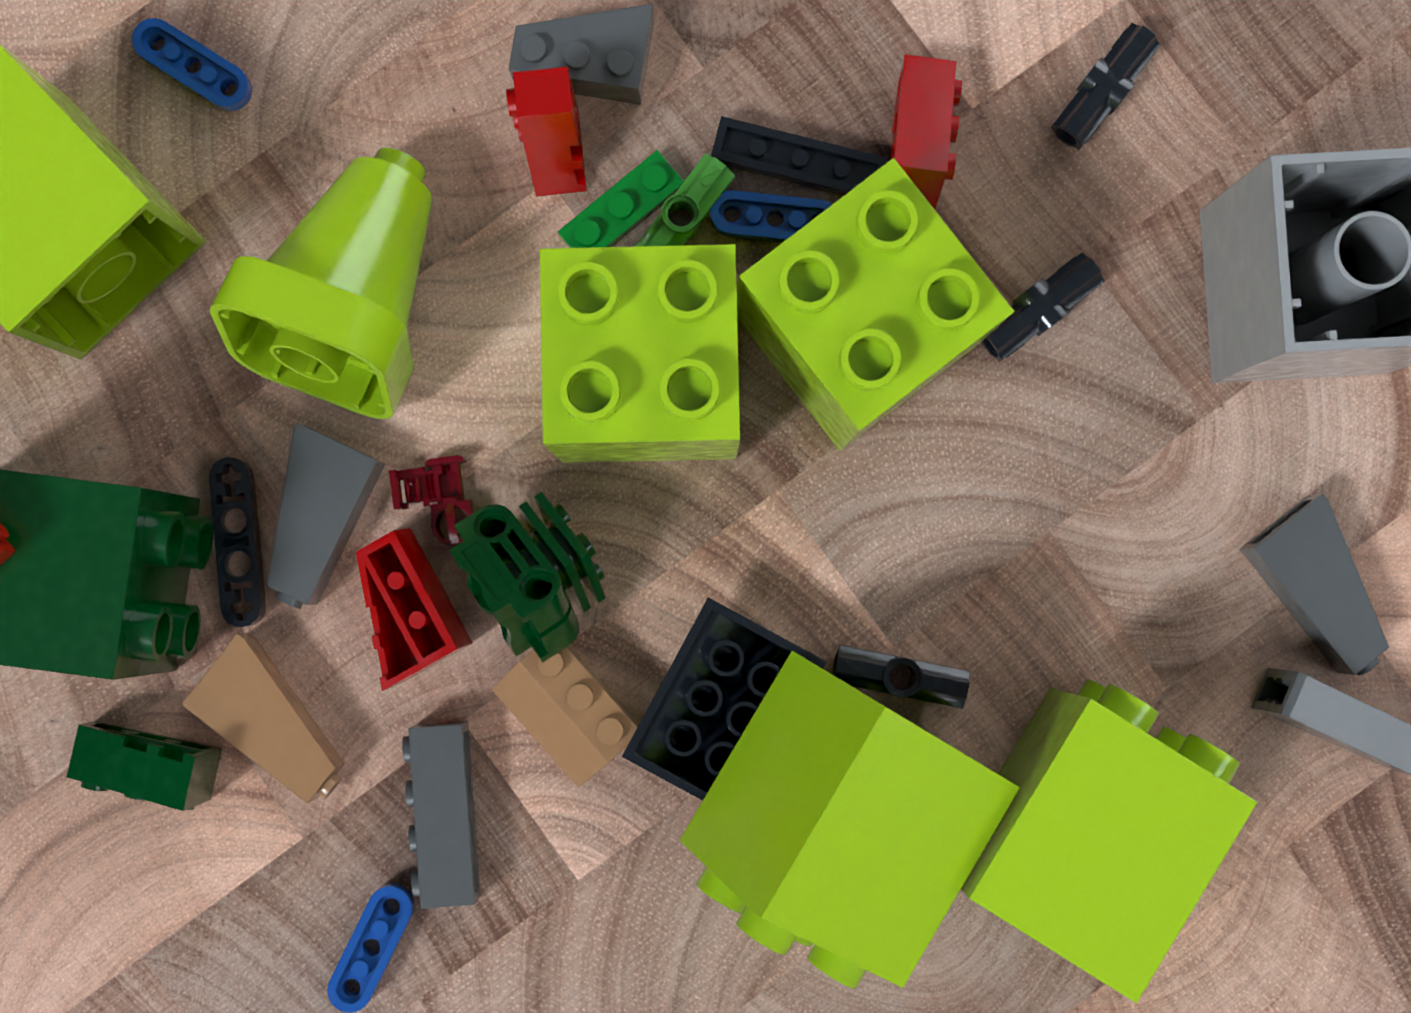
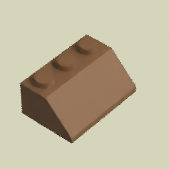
[492,645,639,787]

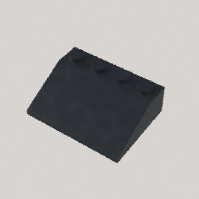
[622,597,827,801]

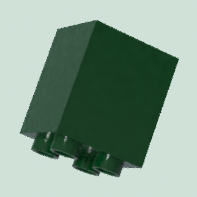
[0,469,213,680]

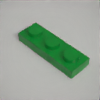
[557,150,684,248]

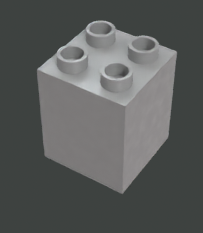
[1200,148,1411,383]

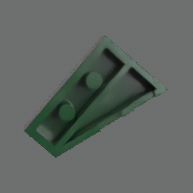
[66,721,222,811]

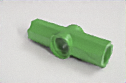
[635,153,735,247]

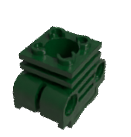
[449,492,606,663]

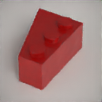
[889,54,962,210]
[506,67,587,197]
[356,528,473,691]

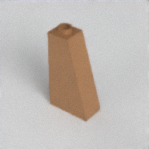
[181,633,345,804]

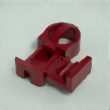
[389,455,474,546]

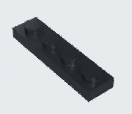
[711,116,889,195]

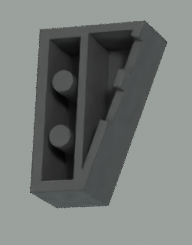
[509,4,655,105]

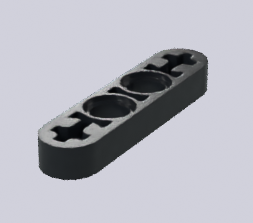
[209,457,266,627]

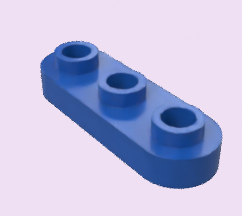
[132,18,252,111]
[710,190,832,243]
[327,883,415,1013]

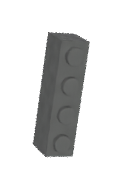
[402,721,480,909]

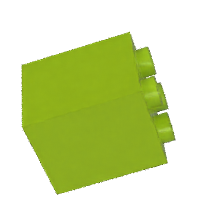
[0,44,207,360]
[737,158,1015,451]
[539,244,740,463]
[679,651,1020,989]
[961,679,1258,1004]

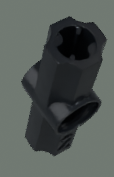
[1051,23,1161,150]
[981,253,1105,362]
[832,644,970,709]

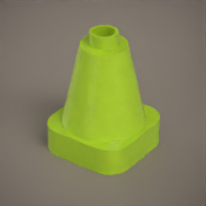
[210,148,433,419]

